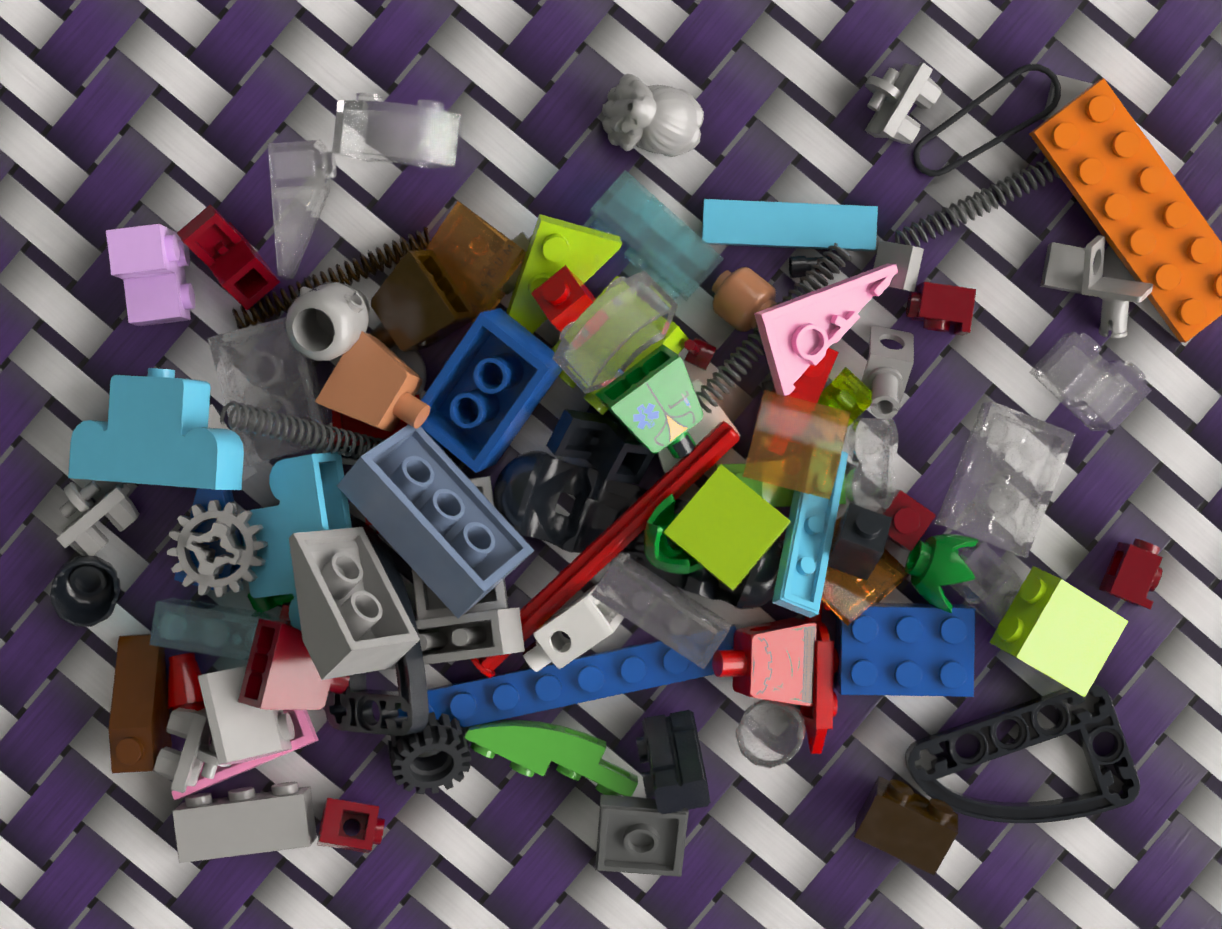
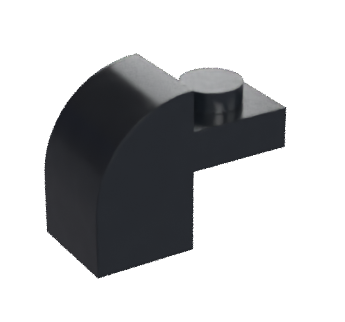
[546,405,655,484]

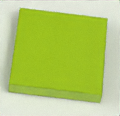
[663,464,791,591]

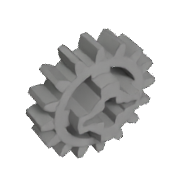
[167,500,268,597]

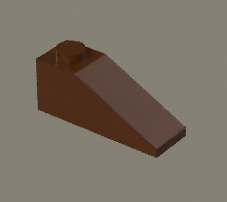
[108,633,172,773]

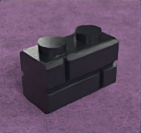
[636,710,711,815]

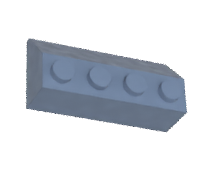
[337,424,535,619]

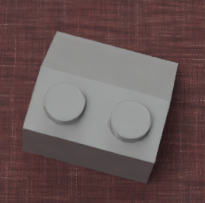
[198,666,295,765]

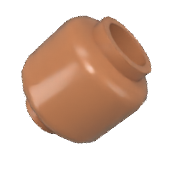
[712,267,777,332]

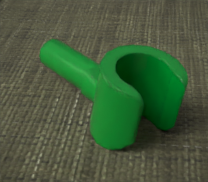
[247,593,294,612]

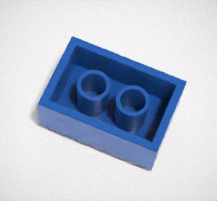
[421,308,568,473]
[835,602,975,697]

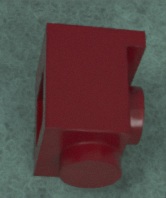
[906,282,977,336]
[1099,538,1163,610]
[317,798,385,853]

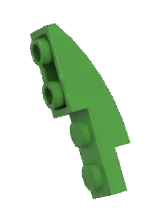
[465,720,638,797]

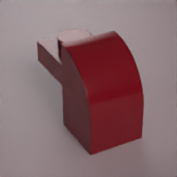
[177,204,280,310]

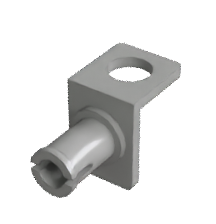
[1082,235,1153,338]
[857,326,914,419]

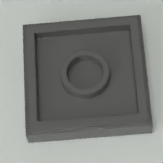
[595,795,689,877]

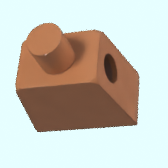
[315,331,430,432]

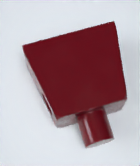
[238,618,350,710]

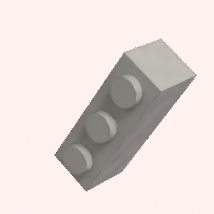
[384,607,525,670]
[172,782,317,863]

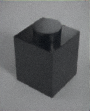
[828,503,892,580]

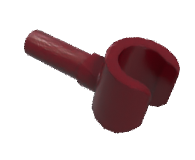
[684,337,717,371]

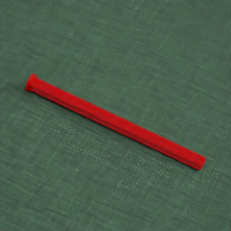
[470,421,740,678]

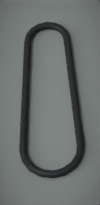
[913,64,1061,176]

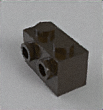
[854,776,958,875]

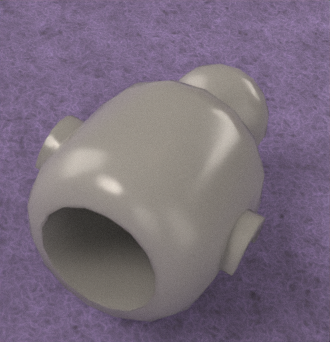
[285,282,370,361]

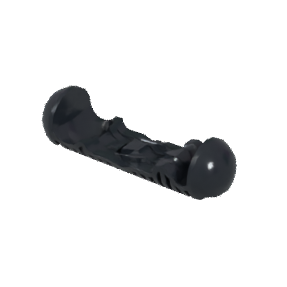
[494,451,784,610]

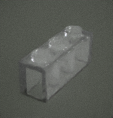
[591,552,732,669]

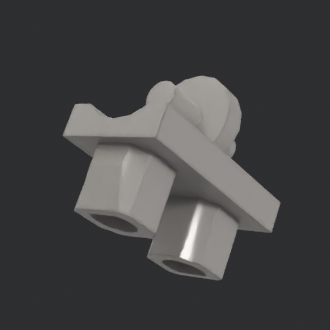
[865,62,942,144]
[56,480,140,556]
[153,708,231,793]

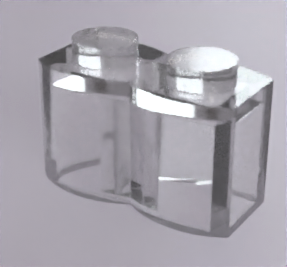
[845,418,898,508]

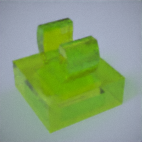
[817,367,872,430]

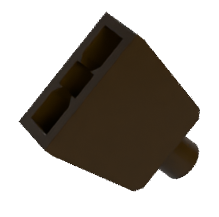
[370,250,477,352]

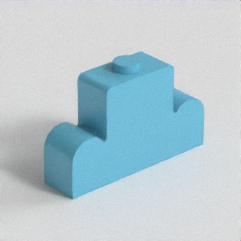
[68,368,244,490]
[241,452,352,630]

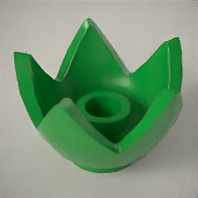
[643,494,704,574]
[905,534,979,613]

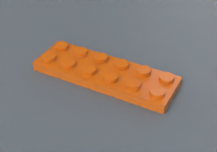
[1029,78,1222,342]

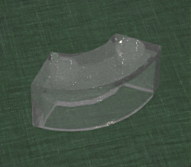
[332,93,461,168]
[553,271,678,394]

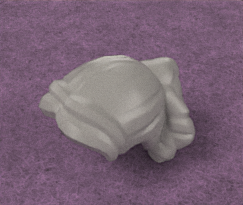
[602,74,704,157]

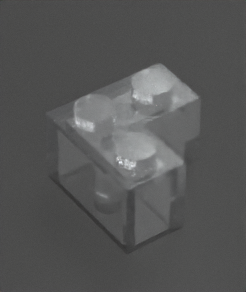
[1029,332,1152,431]

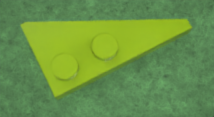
[506,214,622,334]

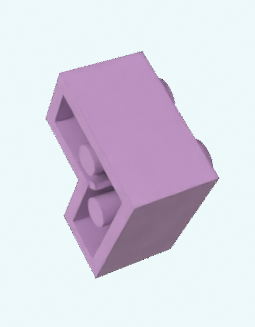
[106,224,195,326]

